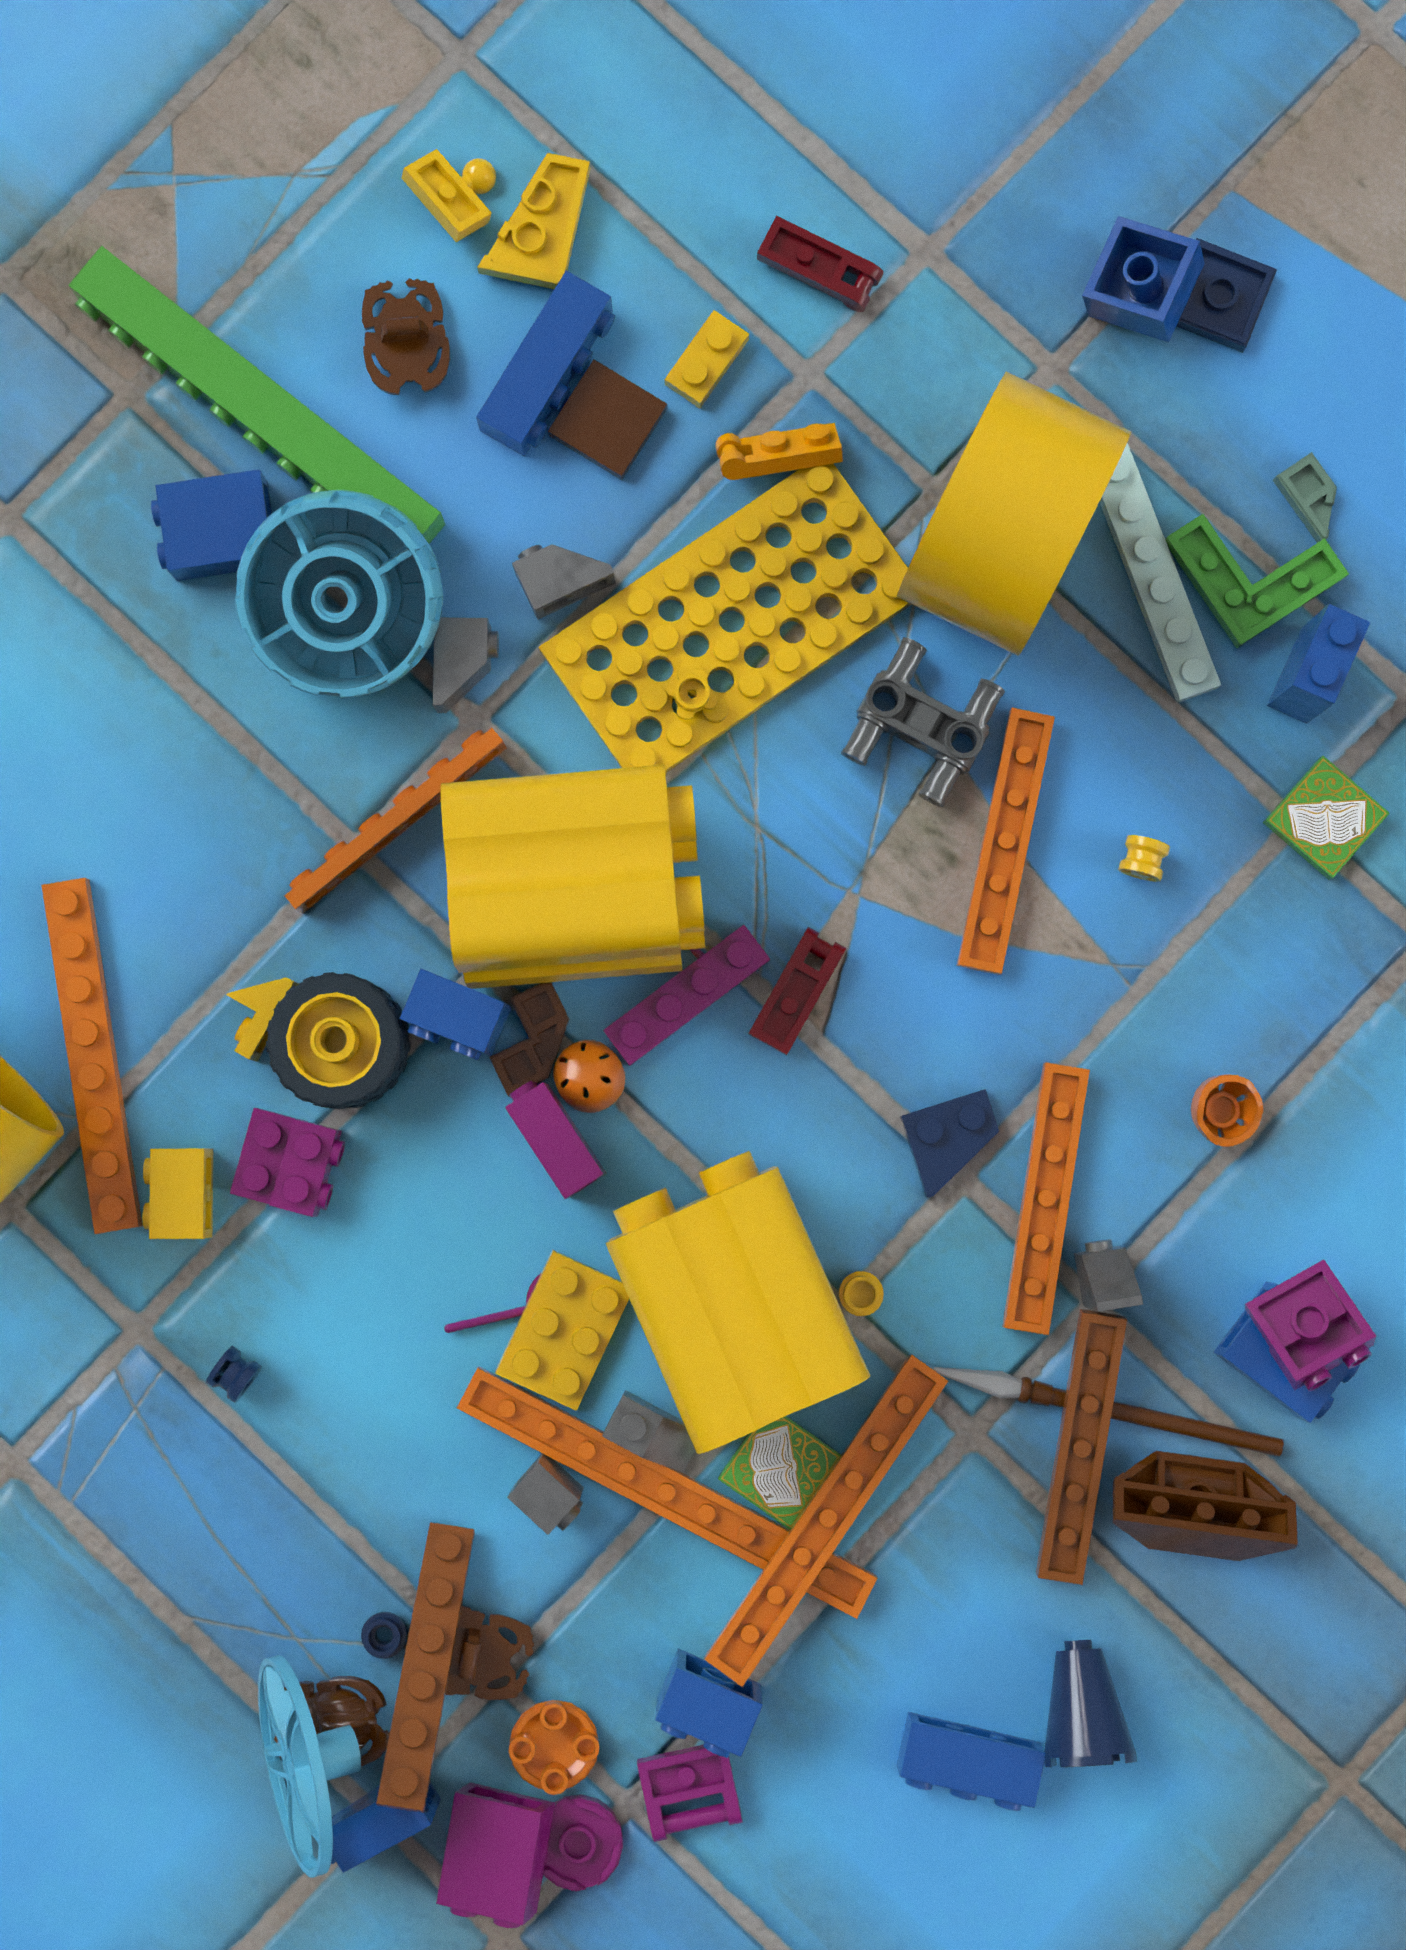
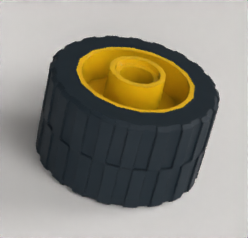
[266,972,411,1109]

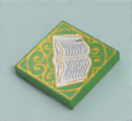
[1262,756,1390,880]
[718,1416,842,1530]

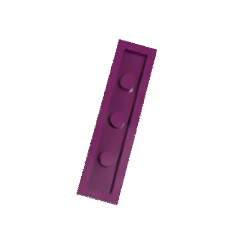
[603,925,771,1066]

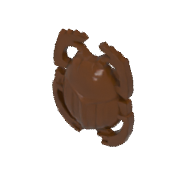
[362,278,450,395]
[404,1605,534,1700]
[274,1676,390,1766]

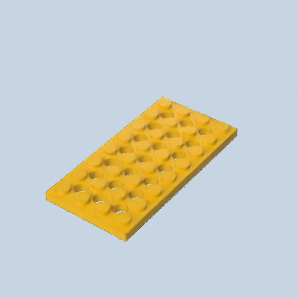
[538,464,912,773]

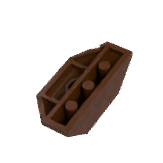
[1113,1451,1298,1561]

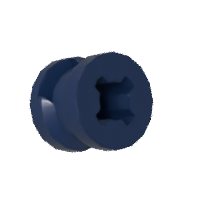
[206,1345,262,1403]

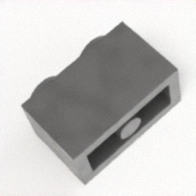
[507,1454,584,1535]

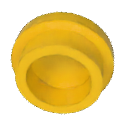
[839,1271,884,1316]

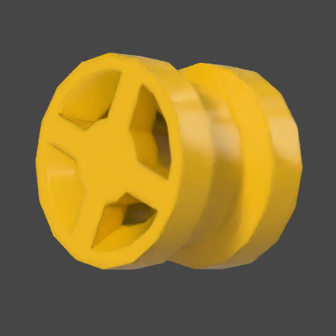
[1118,835,1170,882]

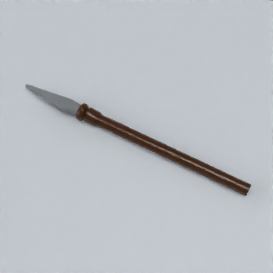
[933,1367,1284,1457]

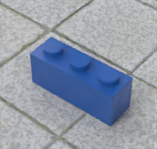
[896,1712,1045,1811]

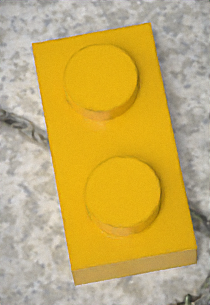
[664,310,749,409]

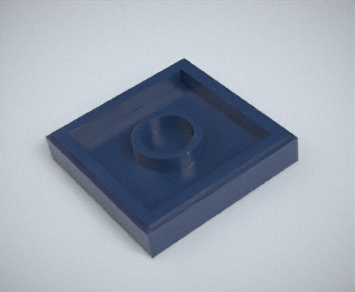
[1177,238,1277,353]

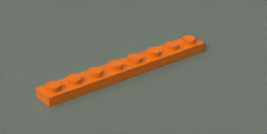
[41,878,143,1234]
[704,1354,948,1687]

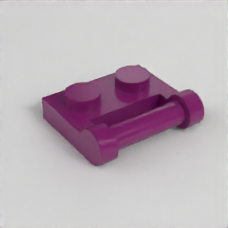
[637,1745,743,1842]

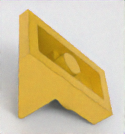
[226,977,299,1061]

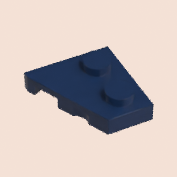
[900,1089,999,1198]

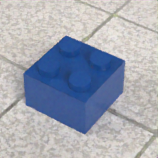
[1082,216,1205,343]
[400,968,512,1061]
[655,1648,763,1758]

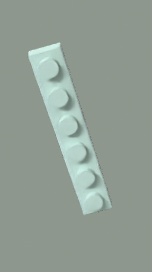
[1099,443,1221,703]

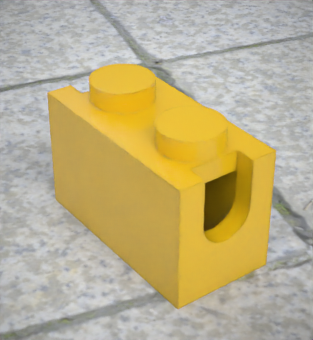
[142,1148,213,1239]

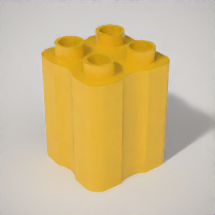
[440,765,705,989]
[605,1151,871,1454]

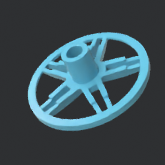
[258,1655,361,1878]

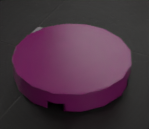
[543,1794,623,1891]

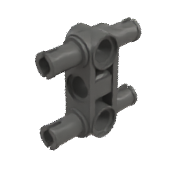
[841,637,1005,808]

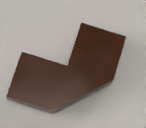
[489,982,570,1097]

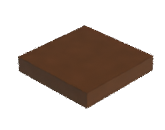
[548,359,668,480]

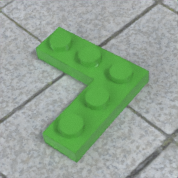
[1165,514,1349,649]

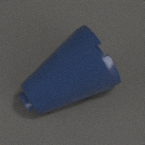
[1044,1640,1137,1767]

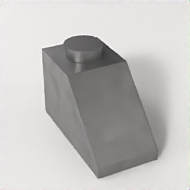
[512,544,616,620]
[433,617,499,713]
[1074,1239,1143,1312]
[602,1390,695,1473]

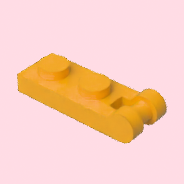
[715,423,843,480]

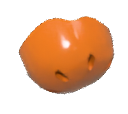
[553,1040,625,1113]
[1191,1074,1264,1147]

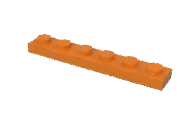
[956,707,1055,975]
[284,728,507,914]
[1002,1062,1090,1335]

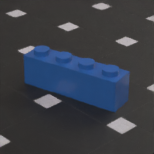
[476,270,615,456]

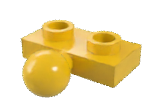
[401,149,496,242]

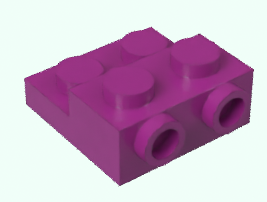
[230,1108,345,1217]
[1245,1259,1376,1391]

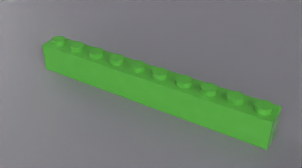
[68,245,445,544]

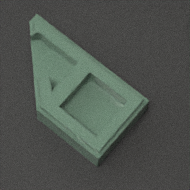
[1273,452,1337,543]

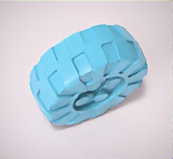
[235,490,443,698]

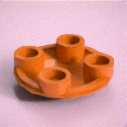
[508,1700,600,1795]

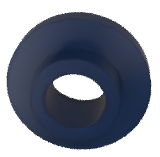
[361,1612,407,1659]

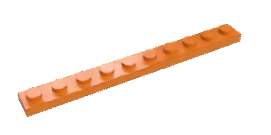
[457,1366,878,1619]

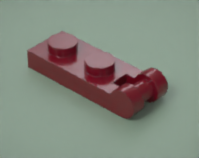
[757,215,884,312]
[748,927,847,1056]

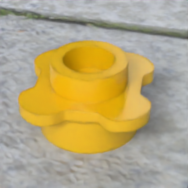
[666,669,718,720]

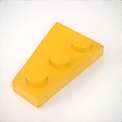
[477,153,591,289]

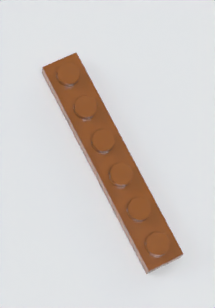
[1036,1309,1127,1585]
[376,1522,475,1813]

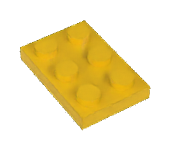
[495,1249,629,1411]

